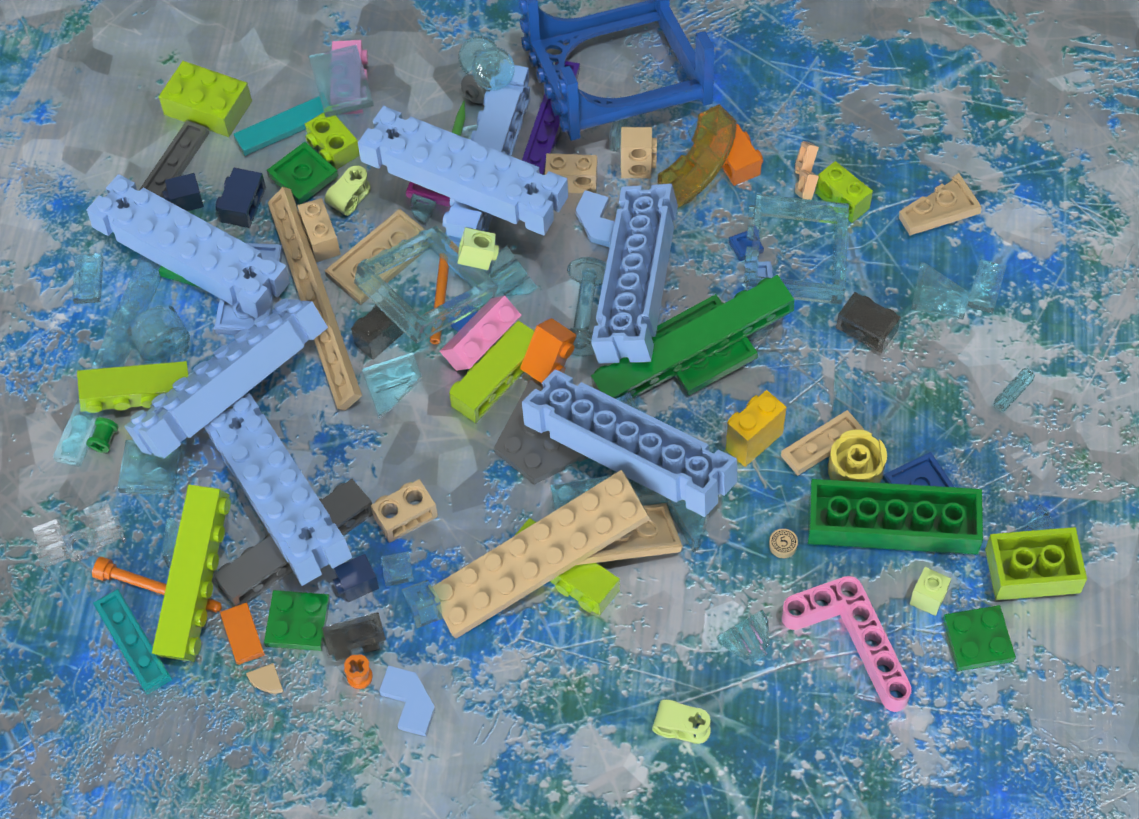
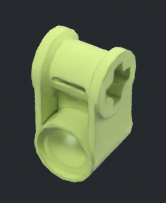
[325,166,371,216]
[652,700,711,744]

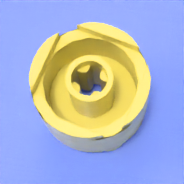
[828,430,887,483]

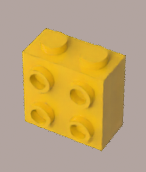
[725,390,787,467]

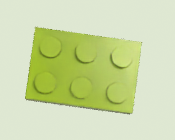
[158,61,252,137]
[985,527,1087,600]

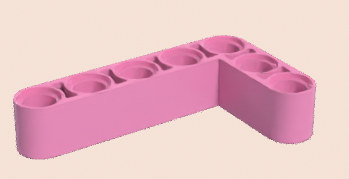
[781,576,912,712]

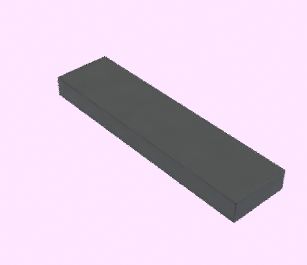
[138,120,209,198]

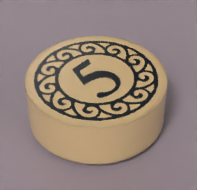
[769,529,798,558]

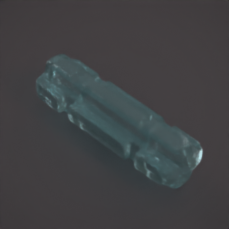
[993,368,1035,412]

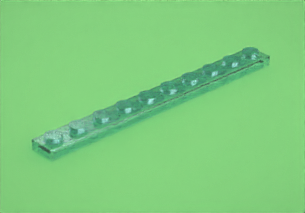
[53,255,162,467]

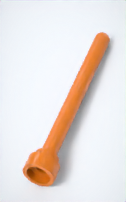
[92,556,222,612]

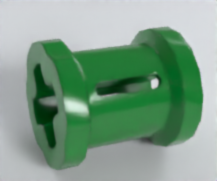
[86,417,119,453]

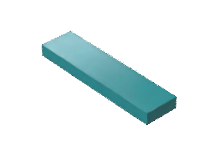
[233,94,334,156]
[93,589,172,695]

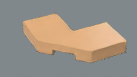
[795,141,819,201]

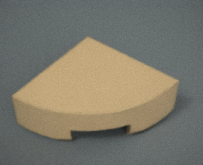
[246,663,284,694]

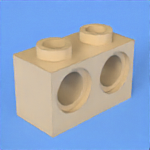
[621,127,657,178]
[545,153,598,193]
[297,198,341,263]
[371,479,438,543]

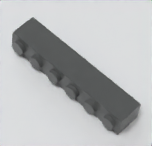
[214,479,373,607]

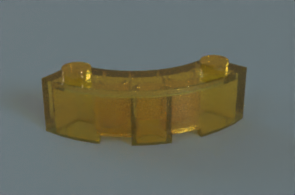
[658,104,736,208]

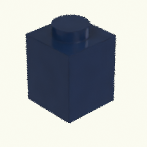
[162,173,204,211]
[332,554,379,602]

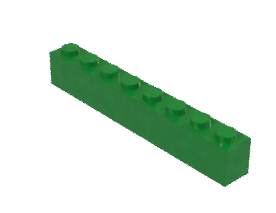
[591,275,794,403]

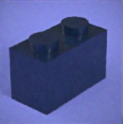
[215,167,266,228]

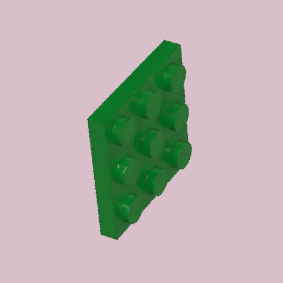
[652,294,758,395]

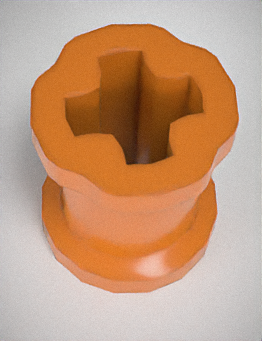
[344,654,373,689]

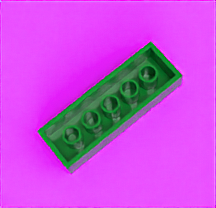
[808,479,983,555]

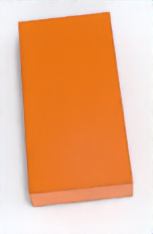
[220,603,265,665]

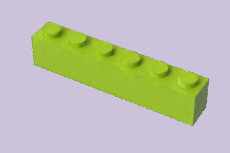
[152,485,231,662]

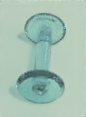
[458,35,515,91]
[567,257,606,356]

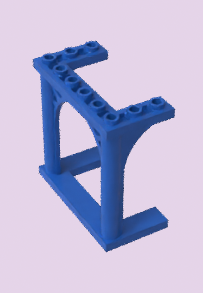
[518,0,714,141]

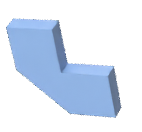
[576,190,615,248]
[379,666,435,737]

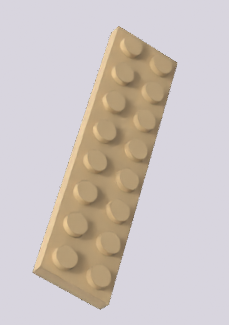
[429,470,651,639]

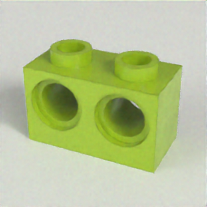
[305,109,360,169]
[815,161,873,223]

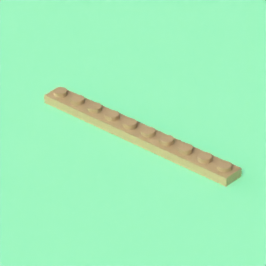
[268,187,362,411]

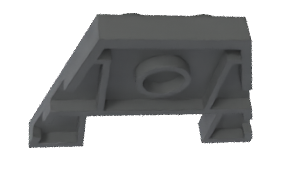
[494,380,588,485]

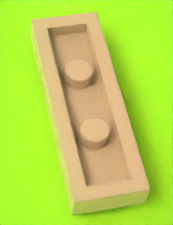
[781,410,864,476]

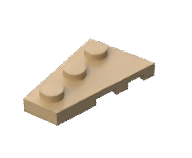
[899,173,982,235]

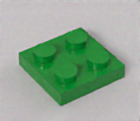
[266,142,338,205]
[264,590,330,651]
[943,605,1016,671]

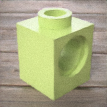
[457,227,499,270]
[910,567,952,616]

